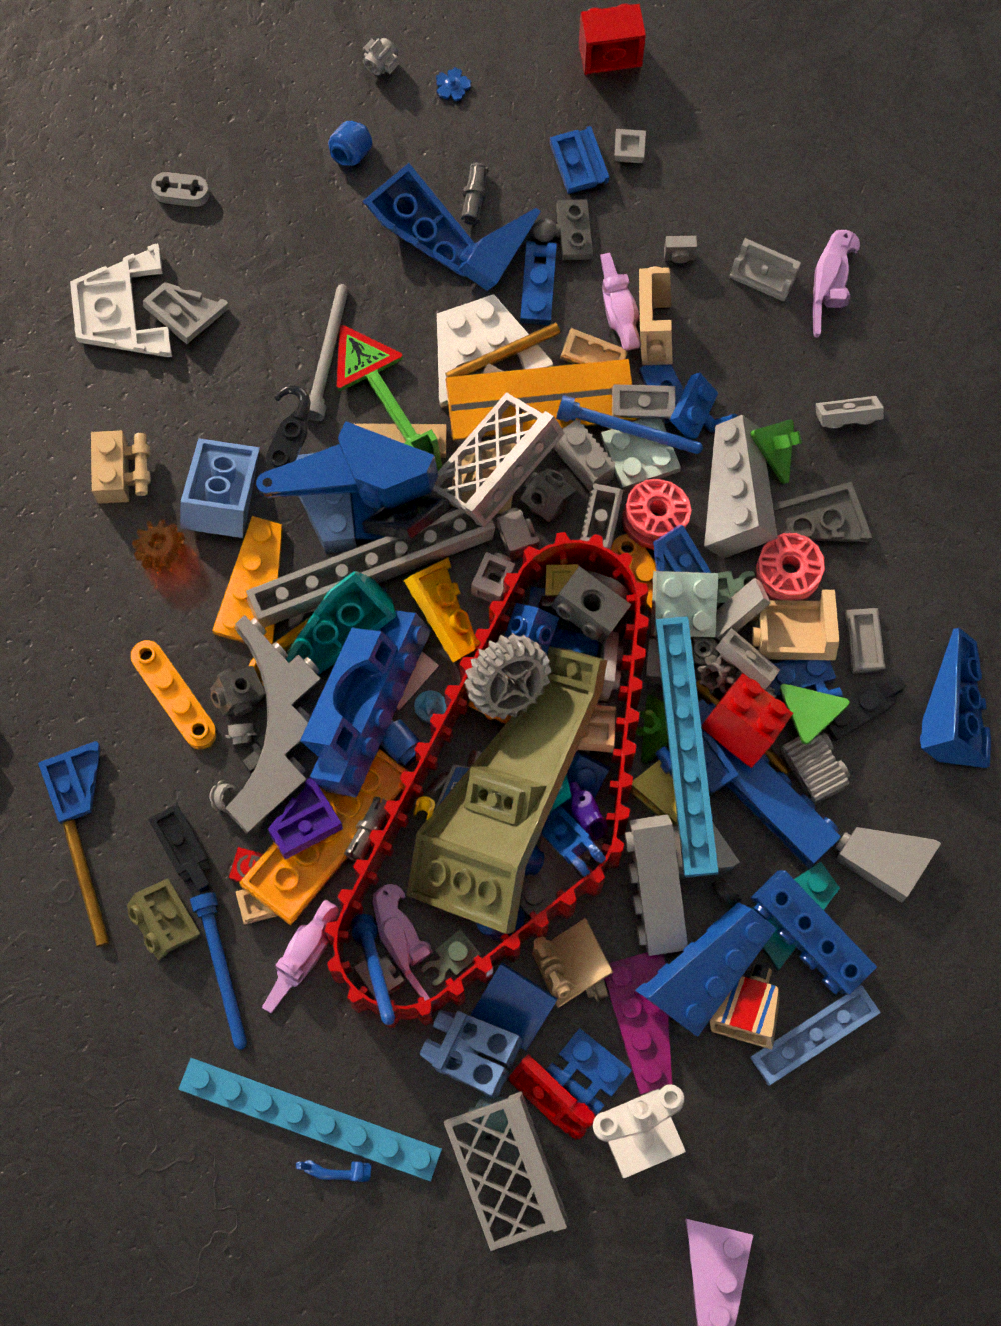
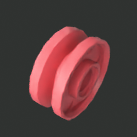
[621,479,692,550]
[755,533,825,601]

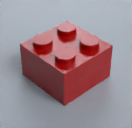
[579,3,646,75]
[701,673,793,768]

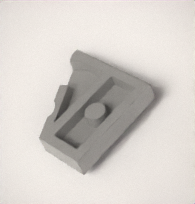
[143,282,228,344]

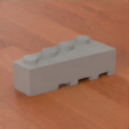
[704,415,778,559]

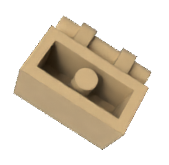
[91,430,151,504]

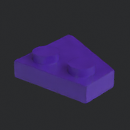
[268,777,343,860]

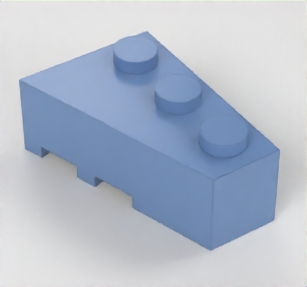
[296,453,357,554]

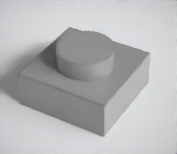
[614,129,646,163]
[664,236,697,263]

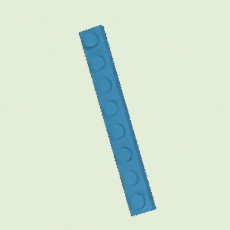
[655,616,718,878]
[178,1058,442,1182]

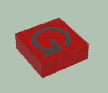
[229,847,263,882]

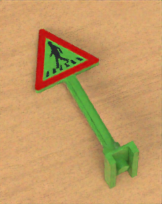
[337,325,442,471]

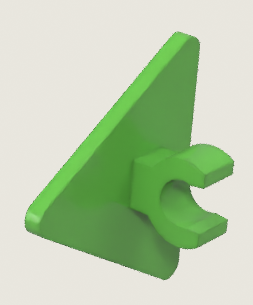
[750,419,802,484]
[779,684,849,745]
[636,694,669,764]

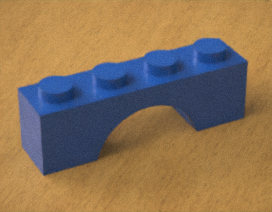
[300,628,398,761]

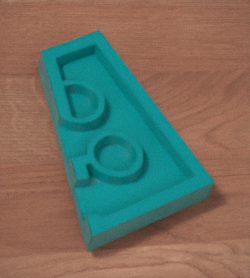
[752,862,840,971]

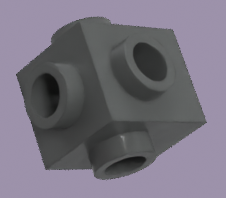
[520,468,577,522]
[210,665,266,717]

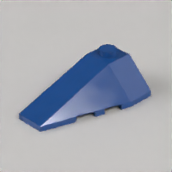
[362,163,475,277]
[920,627,991,768]

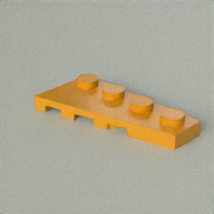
[212,516,283,644]

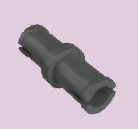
[461,162,489,225]
[344,797,387,861]

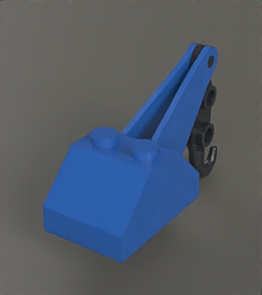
[256,385,439,509]

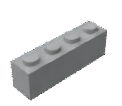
[624,814,688,956]

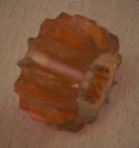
[132,519,187,574]

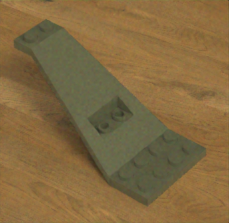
[406,646,608,934]

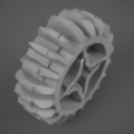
[464,633,552,720]

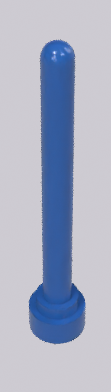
[556,395,703,454]
[190,892,247,1050]
[350,914,395,1025]

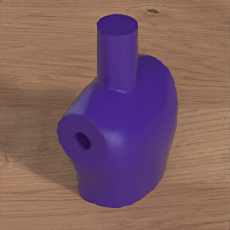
[569,782,608,841]

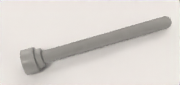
[308,284,348,421]

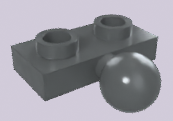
[533,200,593,260]

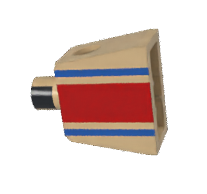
[710,964,780,1050]

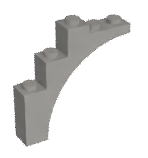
[225,615,320,834]

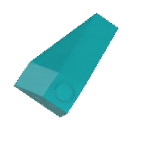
[286,571,396,675]

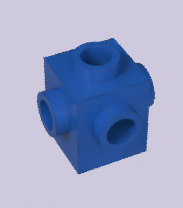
[504,603,559,654]

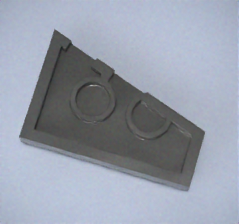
[773,481,872,542]

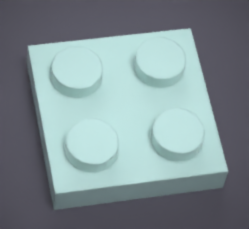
[601,418,681,491]
[651,571,718,637]

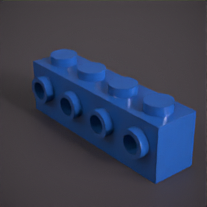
[750,870,877,995]

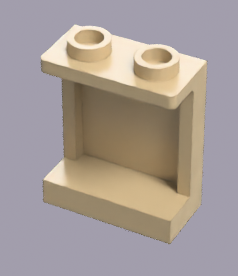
[639,266,673,365]
[751,590,839,660]

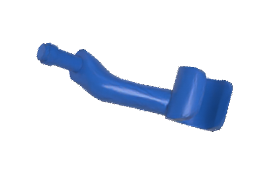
[296,1160,371,1182]

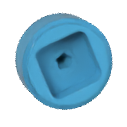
[414,690,446,724]

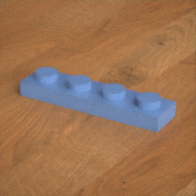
[750,985,881,1086]

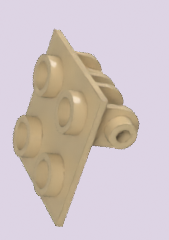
[532,918,613,1008]

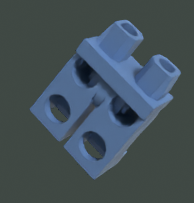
[420,1010,523,1100]

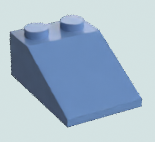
[180,438,260,538]

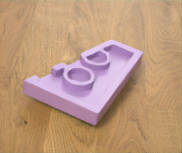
[686,1219,753,1326]

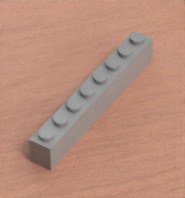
[246,509,495,628]

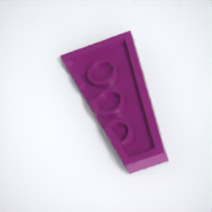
[604,952,672,1095]

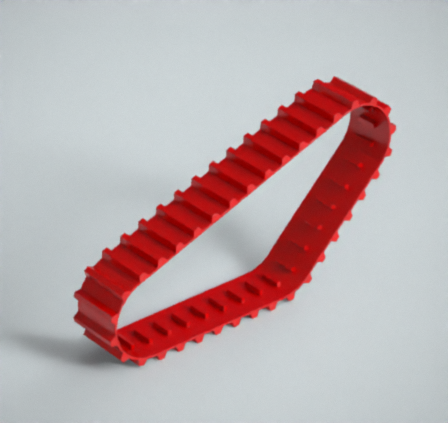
[325,532,649,1028]

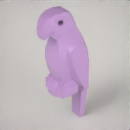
[813,230,860,337]
[600,253,641,351]
[372,884,433,1001]
[262,900,339,1014]

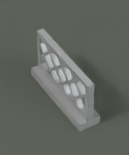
[432,393,565,528]
[444,1091,568,1251]

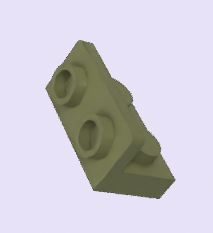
[127,878,200,960]

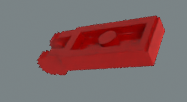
[508,1054,595,1140]

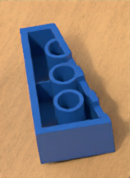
[635,902,777,1037]

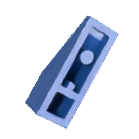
[458,208,541,291]

